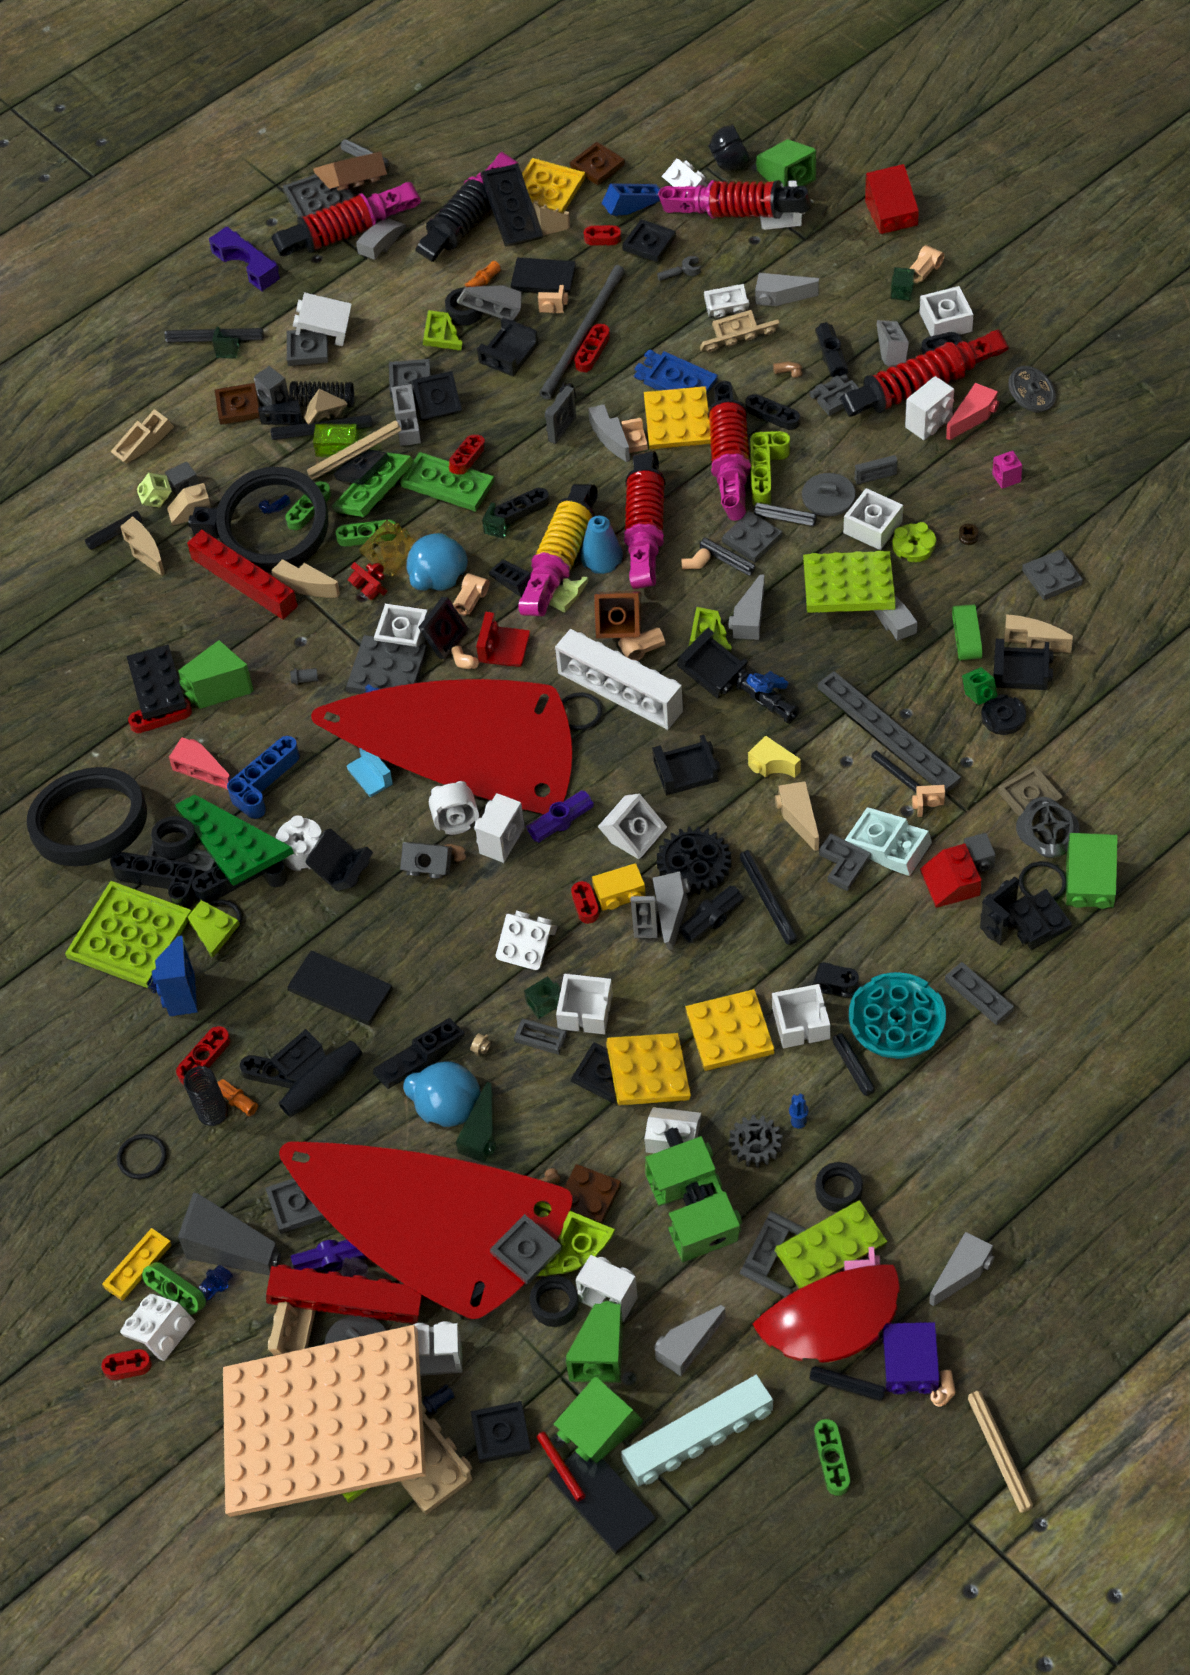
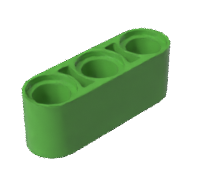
[952,604,982,661]

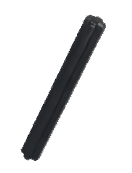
[164,328,264,342]
[270,415,373,440]
[740,850,798,945]

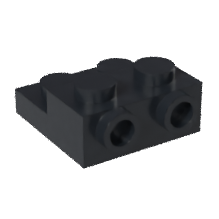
[1006,889,1072,951]

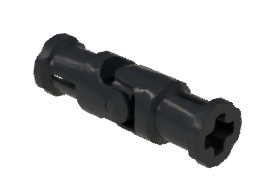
[736,672,799,724]

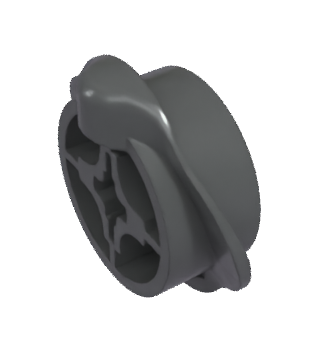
[1016,797,1079,858]

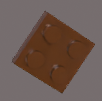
[570,142,625,186]
[215,383,260,425]
[564,1164,622,1224]

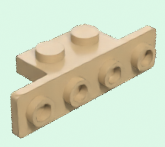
[700,310,780,352]
[268,1302,316,1356]

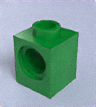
[962,667,998,705]

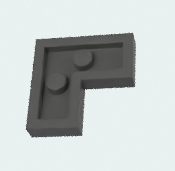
[819,833,871,891]

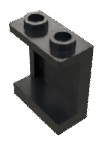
[477,318,539,377]
[677,628,748,699]
[993,638,1053,690]
[652,735,721,796]

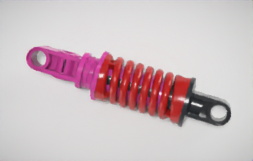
[658,180,812,219]
[271,182,421,257]
[708,381,751,521]
[624,450,666,590]

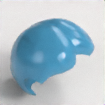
[406,533,468,591]
[403,1061,481,1127]

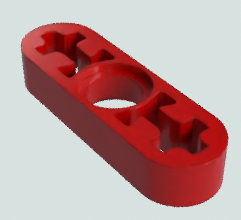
[575,324,610,372]
[449,435,485,474]
[128,698,192,733]
[176,1026,230,1085]

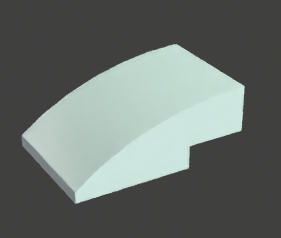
[845,807,932,876]

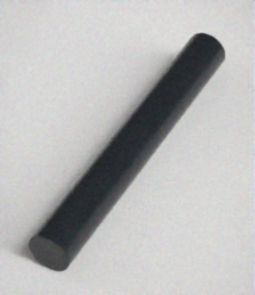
[871,750,921,793]

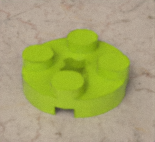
[892,522,936,562]

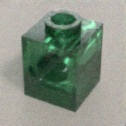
[891,267,915,301]
[524,976,561,1019]

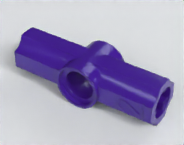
[527,790,594,843]
[291,1240,368,1273]

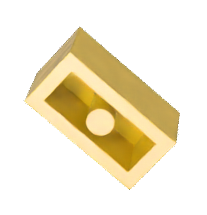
[592,863,646,911]

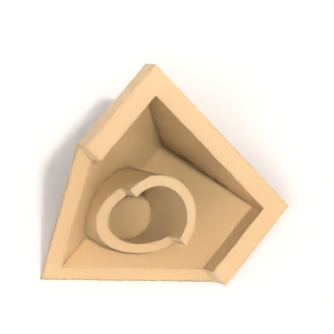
[533,201,570,236]
[302,389,347,425]

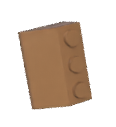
[313,151,387,191]

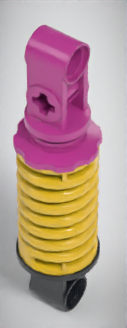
[519,484,598,616]

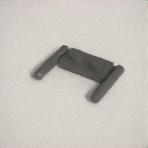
[739,1210,807,1297]

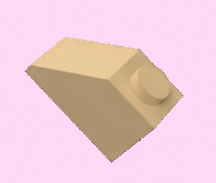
[167,483,211,526]

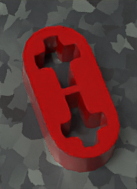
[584,225,621,245]
[571,881,599,924]
[101,1349,152,1380]

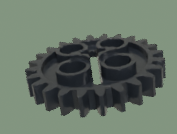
[657,826,732,895]

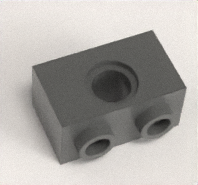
[254,366,290,415]
[400,842,452,878]

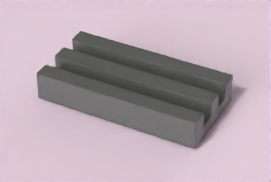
[854,455,897,484]
[514,1018,567,1055]

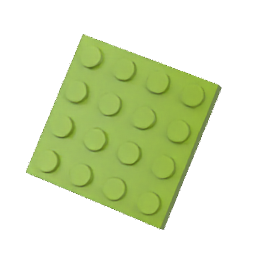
[803,551,895,613]
[65,881,191,988]

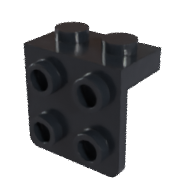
[306,828,373,891]
[980,877,1019,945]

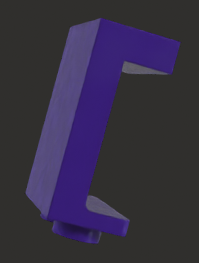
[882,1322,939,1395]

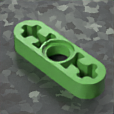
[285,481,331,530]
[336,520,398,546]
[142,1262,206,1314]
[814,1419,850,1496]

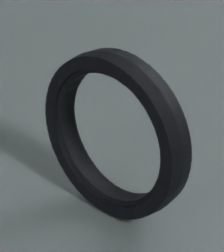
[216,467,329,572]
[27,767,147,866]

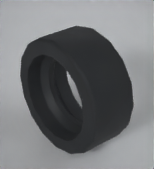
[445,287,484,326]
[151,816,196,859]
[815,1162,863,1212]
[530,1275,579,1327]

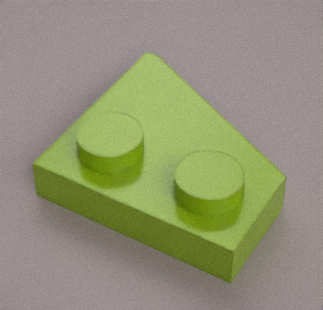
[423,310,462,350]
[689,607,732,653]
[188,900,240,958]

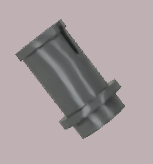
[290,668,318,685]

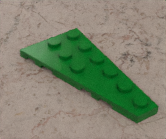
[175,794,294,886]

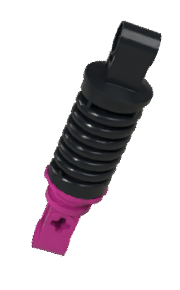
[415,152,518,262]

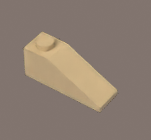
[775,781,819,851]

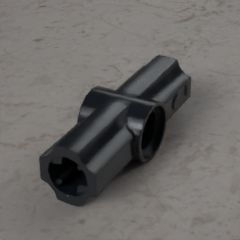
[815,322,848,377]
[679,886,744,943]

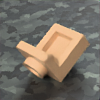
[538,285,568,313]

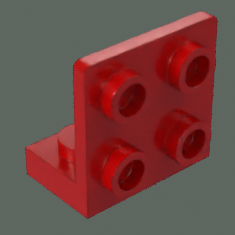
[476,612,530,667]

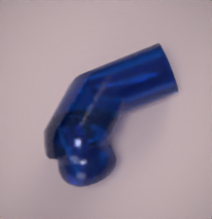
[258,495,291,514]

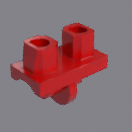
[347,562,388,600]

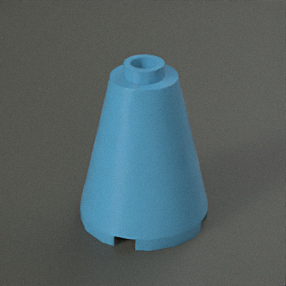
[580,516,623,574]

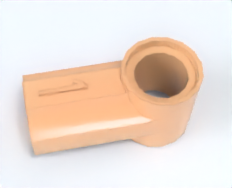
[908,245,945,283]
[453,573,489,616]
[618,627,665,661]

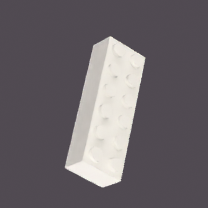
[555,629,683,730]

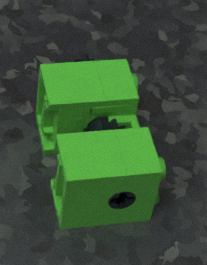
[645,1127,742,1262]

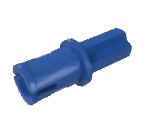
[789,1093,808,1129]

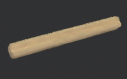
[307,421,401,480]
[968,1391,1033,1512]

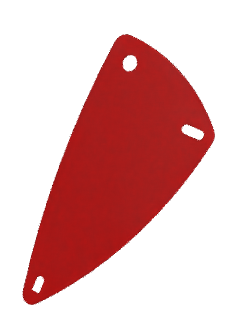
[311,679,572,814]
[279,1141,573,1319]

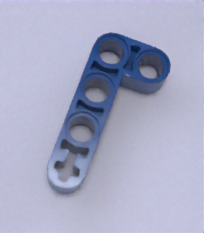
[227,736,300,819]

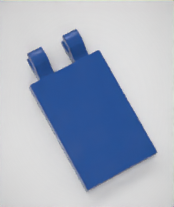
[634,349,718,395]

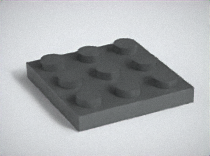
[283,174,353,217]
[346,635,428,694]

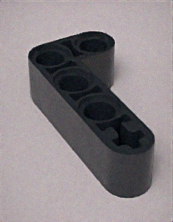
[110,852,197,909]
[192,860,287,903]

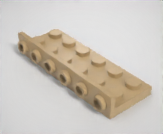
[400,1404,472,1515]

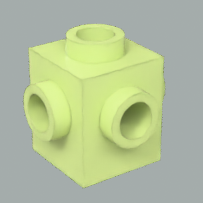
[137,473,172,508]

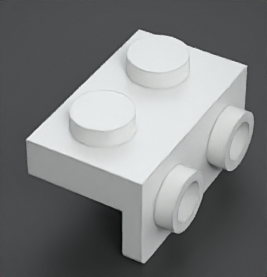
[662,158,708,193]
[704,284,750,318]

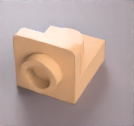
[621,418,648,453]
[912,785,945,817]

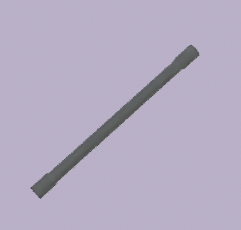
[540,265,625,399]

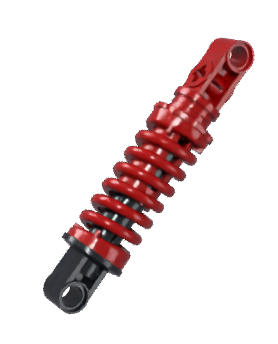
[839,329,1009,417]

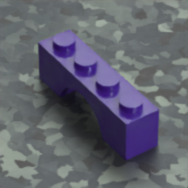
[209,226,280,292]

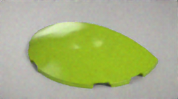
[534,1201,616,1276]

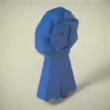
[746,671,789,693]

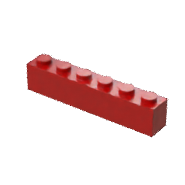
[187,530,298,620]
[266,1265,422,1324]

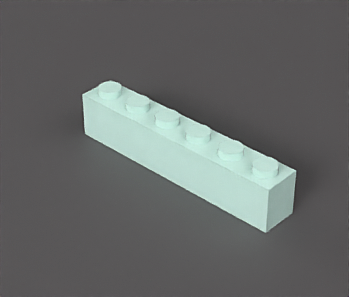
[621,1375,773,1487]

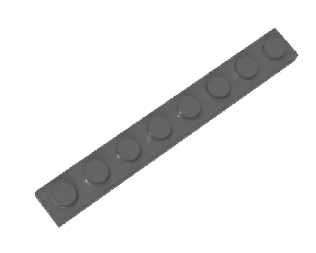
[818,671,961,794]

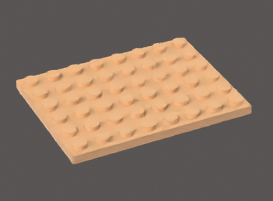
[223,1325,426,1517]

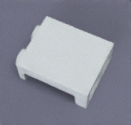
[293,293,351,346]

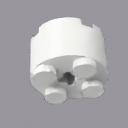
[429,781,479,835]
[276,816,322,871]

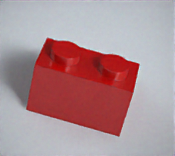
[920,844,982,908]

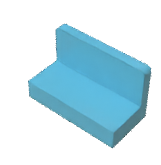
[347,748,393,797]

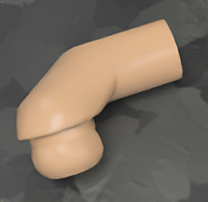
[682,548,711,569]
[451,646,479,669]
[930,1370,955,1406]

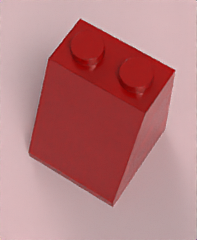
[865,164,919,234]

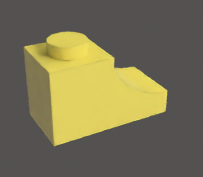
[748,736,801,778]

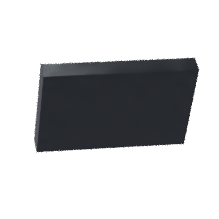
[511,257,576,295]

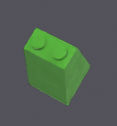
[756,139,816,187]
[178,640,254,709]
[1066,833,1117,909]
[566,1301,623,1383]
[554,1376,643,1463]

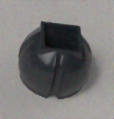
[708,124,751,170]

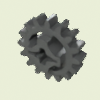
[729,1115,782,1168]

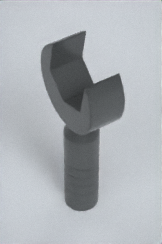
[657,256,701,281]

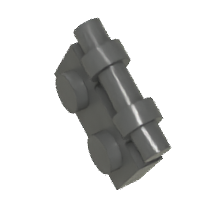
[809,374,859,416]

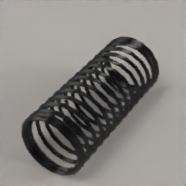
[289,381,354,408]
[183,1066,228,1126]

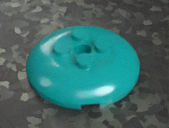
[849,972,946,1059]

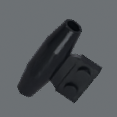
[270,1029,363,1117]

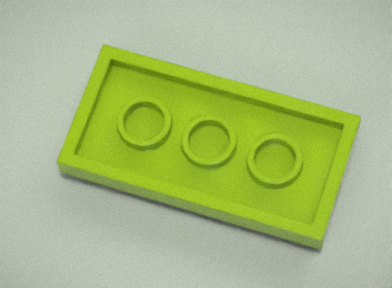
[774,1200,887,1289]

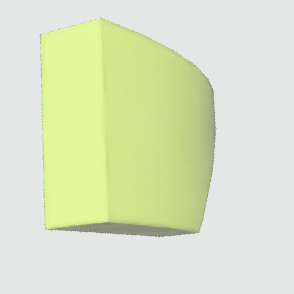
[549,576,588,613]

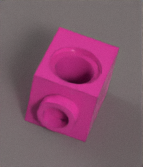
[992,451,1023,489]

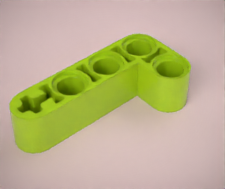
[750,431,790,506]

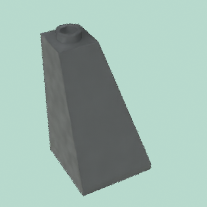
[178,1193,281,1275]

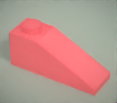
[946,383,999,440]
[169,737,231,790]

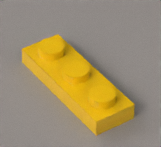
[102,1228,172,1301]

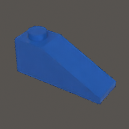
[602,184,660,216]

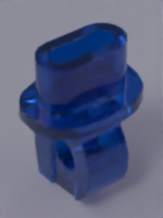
[198,1265,233,1302]

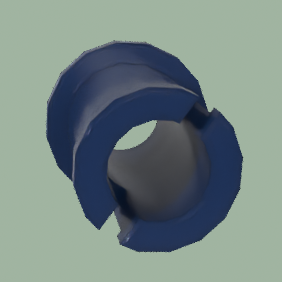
[422,1384,455,1415]

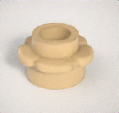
[470,1033,491,1056]

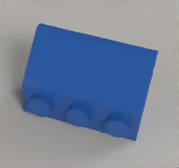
[152,936,198,1017]

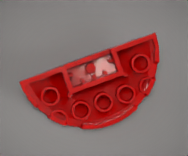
[753,1265,900,1363]

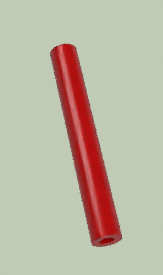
[537,1432,586,1502]

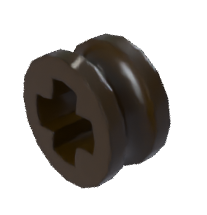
[959,523,979,545]

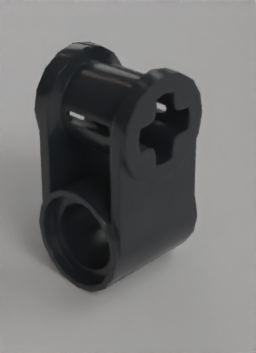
[812,962,860,998]

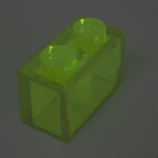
[313,424,359,457]

